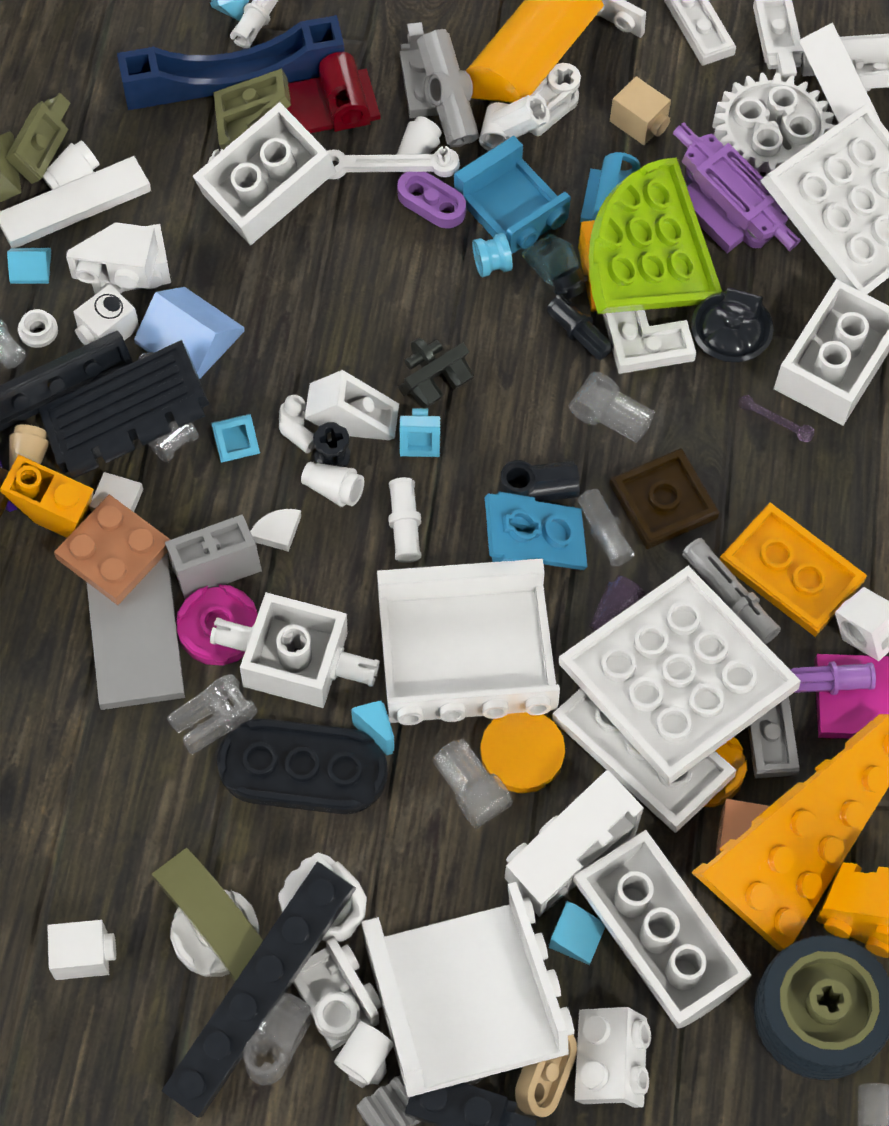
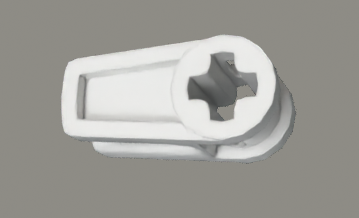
[530,63,581,136]

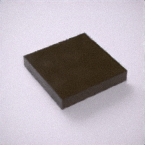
[610,448,720,549]

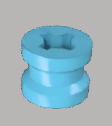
[472,233,513,277]

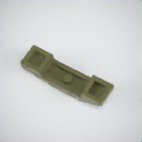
[152,848,293,984]

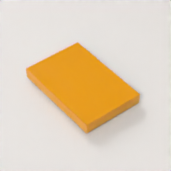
[719,502,867,637]

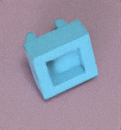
[400,408,440,457]

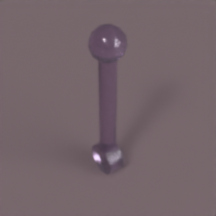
[738,395,815,442]

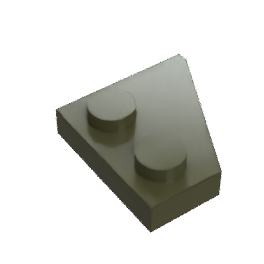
[214,68,291,150]

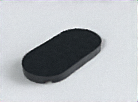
[217,719,388,814]

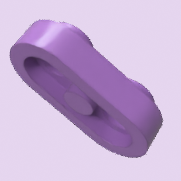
[397,172,466,228]

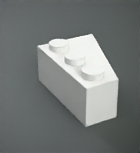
[504,769,644,917]

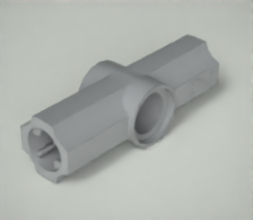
[417,29,480,148]

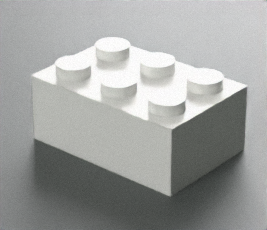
[193,102,336,246]
[774,279,889,426]

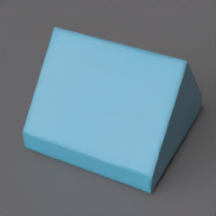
[7,248,51,284]

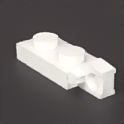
[753,0,803,82]

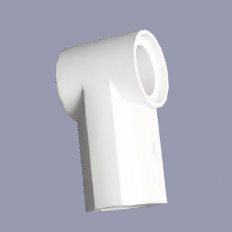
[479,93,550,151]
[334,1021,394,1088]

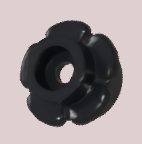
[551,266,588,299]

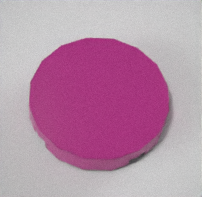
[177,585,258,666]

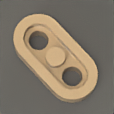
[515,1034,577,1117]

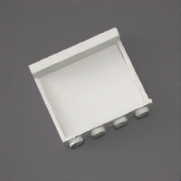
[377,559,560,725]

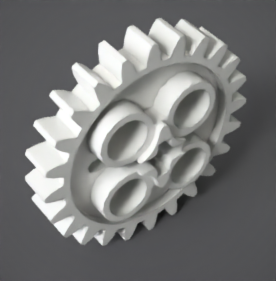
[712,73,835,175]

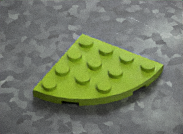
[589,157,722,314]

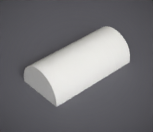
[573,830,751,1029]

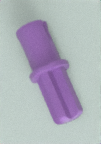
[790,661,876,695]

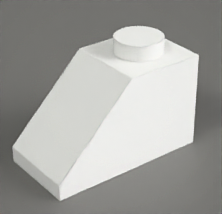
[304,370,399,440]

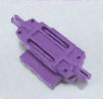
[673,122,801,253]

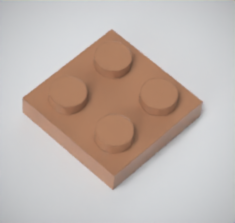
[54,494,171,605]

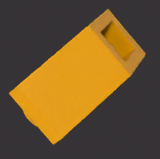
[0,454,94,538]

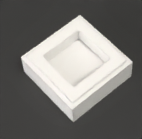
[89,472,143,512]

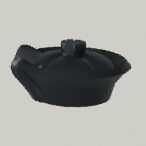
[691,287,774,362]

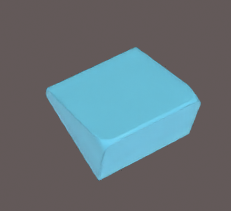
[211,414,260,463]
[351,700,394,755]
[549,901,605,965]

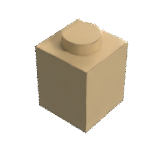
[610,76,671,145]

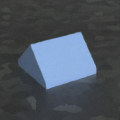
[134,287,244,379]

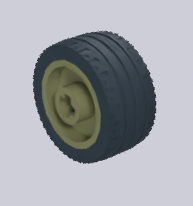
[754,935,889,1080]

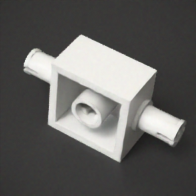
[210,592,380,708]

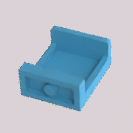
[454,136,571,255]

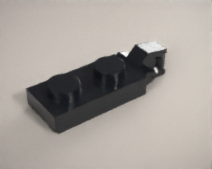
[405,1083,537,1126]

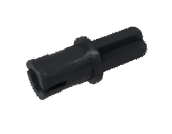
[546,294,613,360]

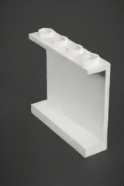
[361,882,574,1097]

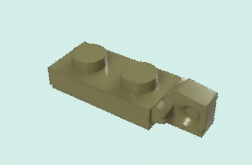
[5,93,70,184]

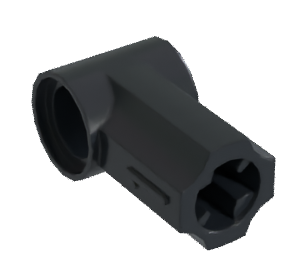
[497,460,580,502]

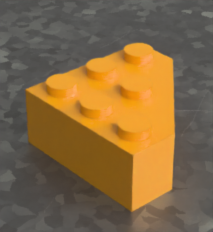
[816,862,889,958]

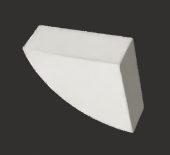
[250,509,301,552]

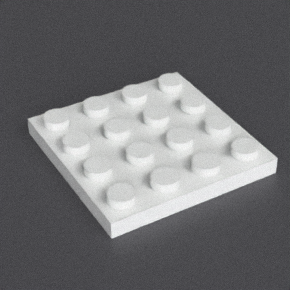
[760,103,889,294]
[559,565,801,785]

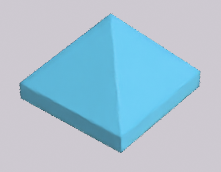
[210,0,249,21]

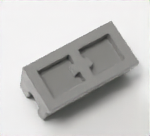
[165,514,262,599]

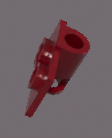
[287,52,380,133]

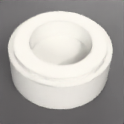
[314,992,360,1040]

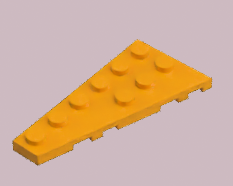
[691,714,889,951]

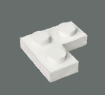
[603,310,696,374]

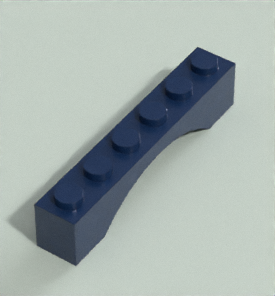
[117,15,345,110]

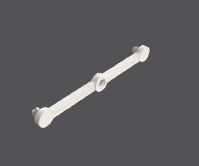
[208,146,460,180]

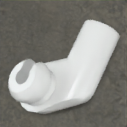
[279,395,315,453]

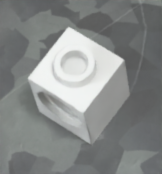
[835,587,889,661]

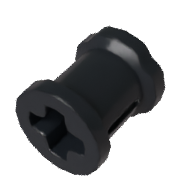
[313,422,350,467]

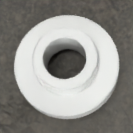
[18,309,58,348]

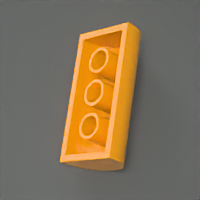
[465,0,604,102]

